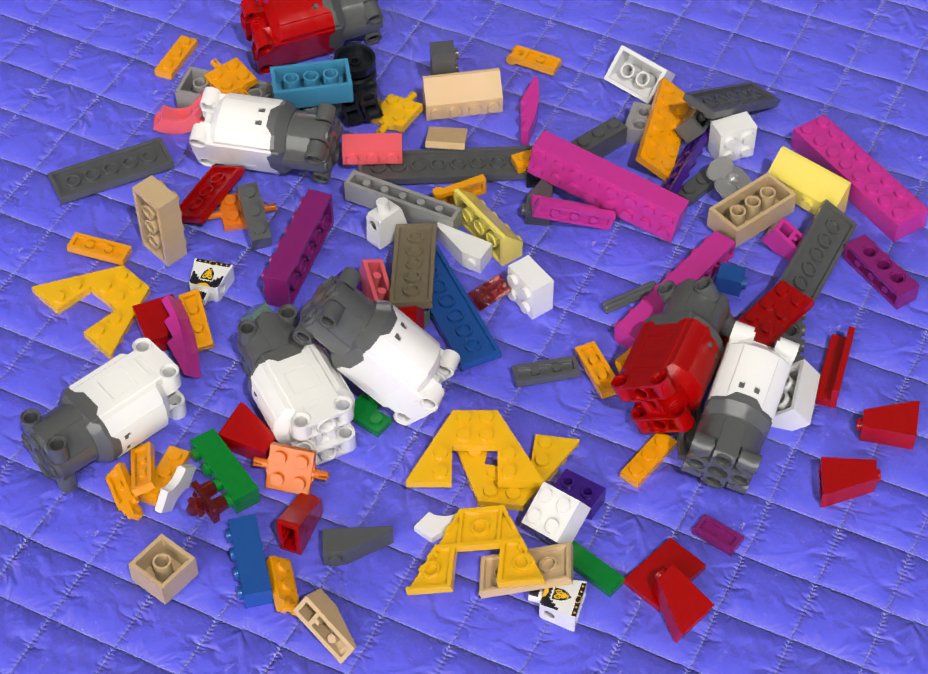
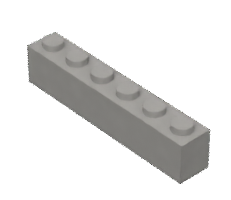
[344,170,462,230]

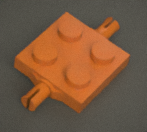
[208,190,277,232]
[253,442,330,495]

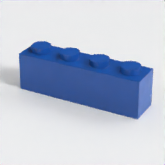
[225,514,274,609]

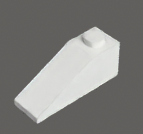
[437,222,492,273]

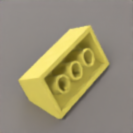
[768,146,851,215]
[454,188,523,266]

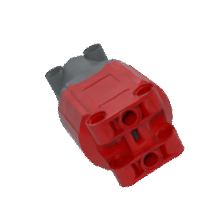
[240,0,383,74]
[611,277,736,434]

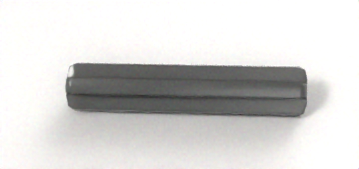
[602,281,656,314]

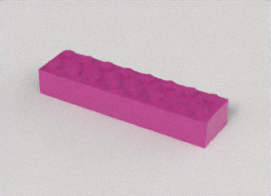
[791,114,928,242]
[527,130,689,243]

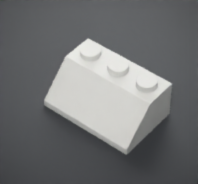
[604,45,676,105]
[771,359,820,431]

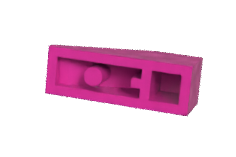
[761,217,803,259]

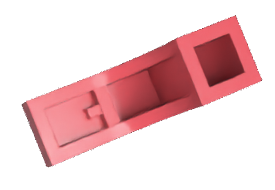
[153,90,205,134]

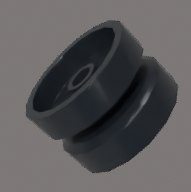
[334,44,377,85]

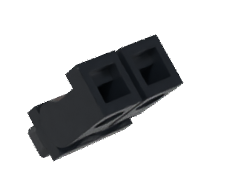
[342,79,384,126]

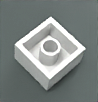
[707,111,757,161]
[507,255,554,320]
[521,482,591,544]

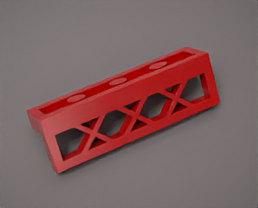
[815,326,855,408]

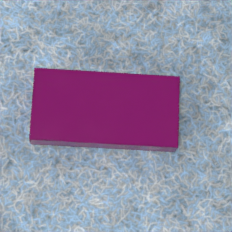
[692,514,744,556]

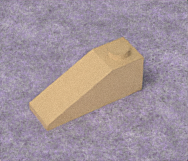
[293,588,357,664]

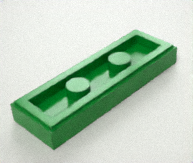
[572,540,625,597]

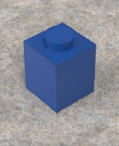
[715,262,748,297]

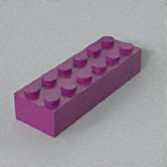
[261,189,334,307]

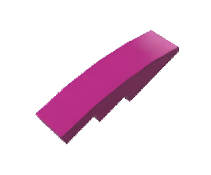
[520,76,539,146]
[161,295,201,379]

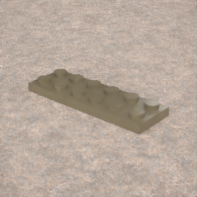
[389,223,438,309]

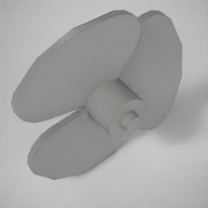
[706,156,752,199]

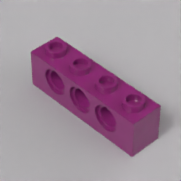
[842,234,919,310]

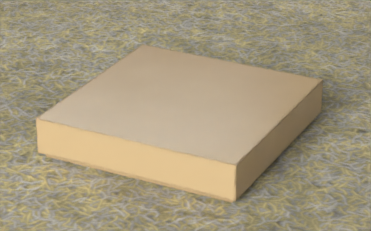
[425,127,468,150]

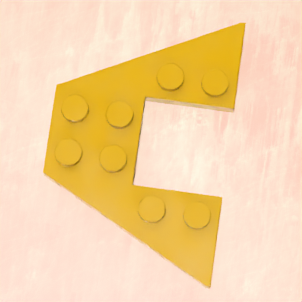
[31,265,151,359]
[406,410,544,488]
[456,434,580,511]
[405,505,546,595]

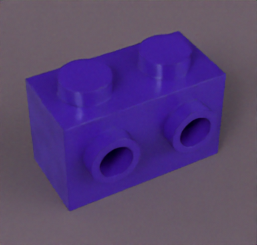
[553,469,606,520]

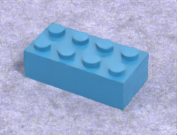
[270,58,354,108]

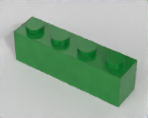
[189,428,260,514]

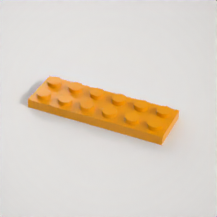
[635,77,690,182]

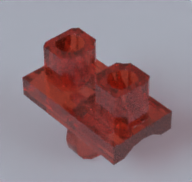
[468,273,512,311]
[187,480,228,524]

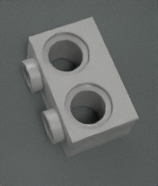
[625,101,652,145]

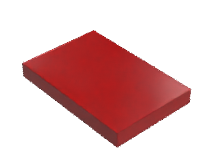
[624,537,706,612]

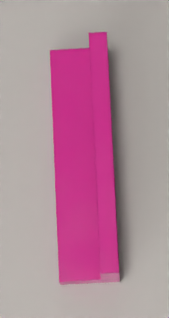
[531,194,616,230]

